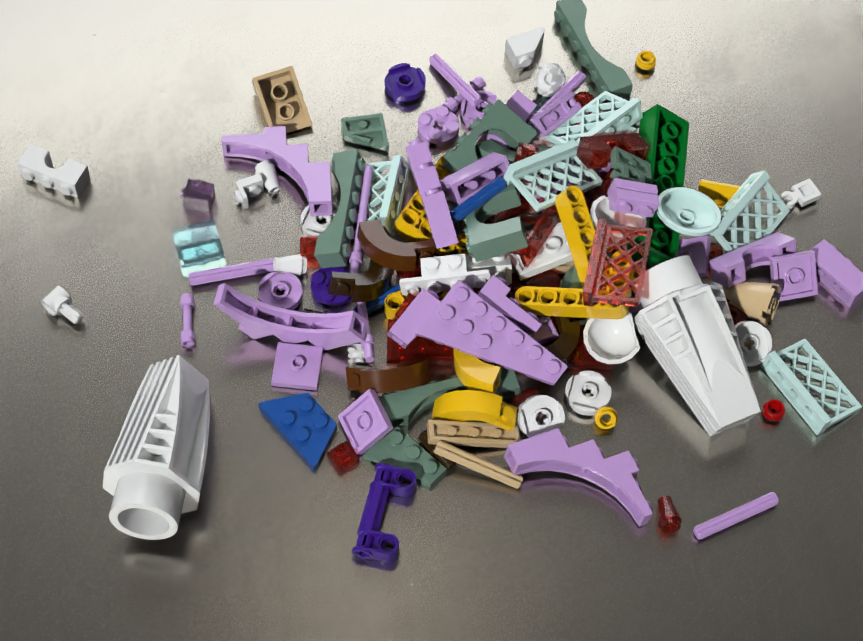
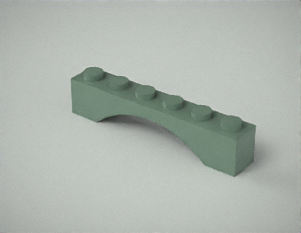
[554,0,633,103]
[314,150,366,268]
[378,365,520,427]

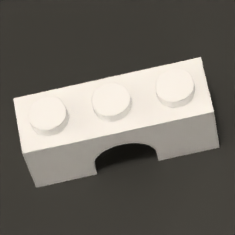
[17,144,90,197]

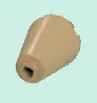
[719,282,781,328]

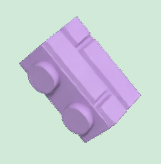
[607,178,659,217]

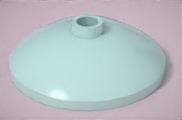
[656,187,721,236]

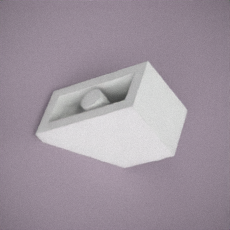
[505,27,545,69]

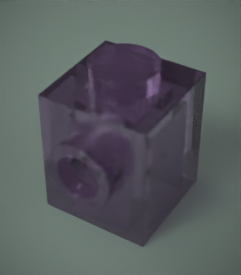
[180,179,215,213]

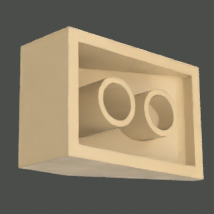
[252,65,313,134]

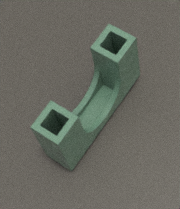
[441,99,537,174]
[463,183,528,262]

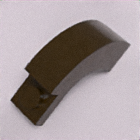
[328,260,394,302]
[533,316,580,380]

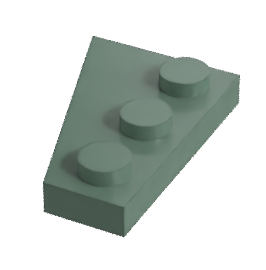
[363,425,447,488]

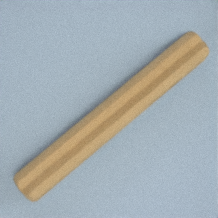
[434,441,523,489]

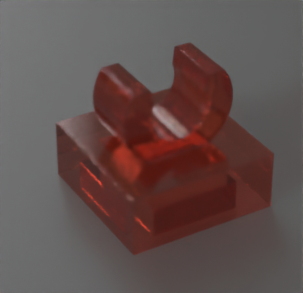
[300,236,318,259]
[327,441,360,474]

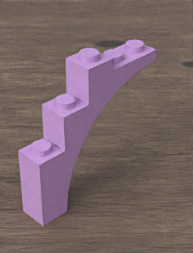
[222,126,333,216]
[405,138,458,249]
[387,275,542,349]
[213,283,368,351]
[504,428,653,527]

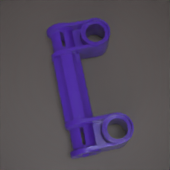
[352,463,417,563]

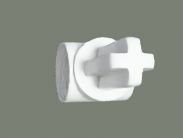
[41,286,84,324]

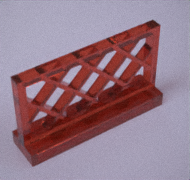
[583,218,653,307]

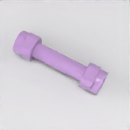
[442,76,486,112]
[180,293,195,347]

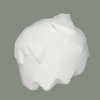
[534,62,566,97]

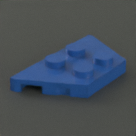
[258,392,337,470]

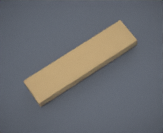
[427,419,520,448]

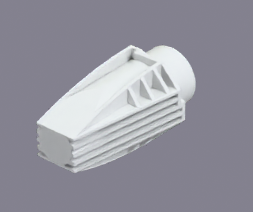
[632,255,761,437]
[103,355,210,540]

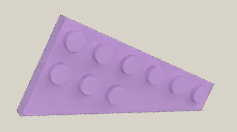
[415,280,568,386]

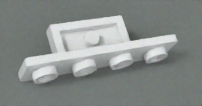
[399,254,491,296]

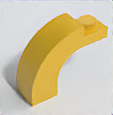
[453,348,501,394]
[431,390,517,431]

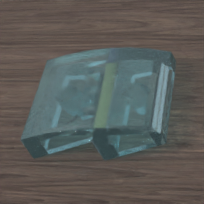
[171,220,225,269]

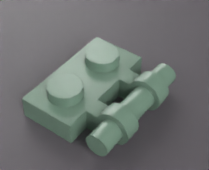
[610,146,652,183]

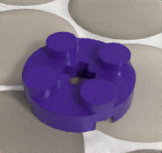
[384,63,426,103]
[311,266,351,308]

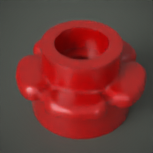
[762,399,785,421]

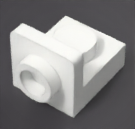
[234,173,264,209]

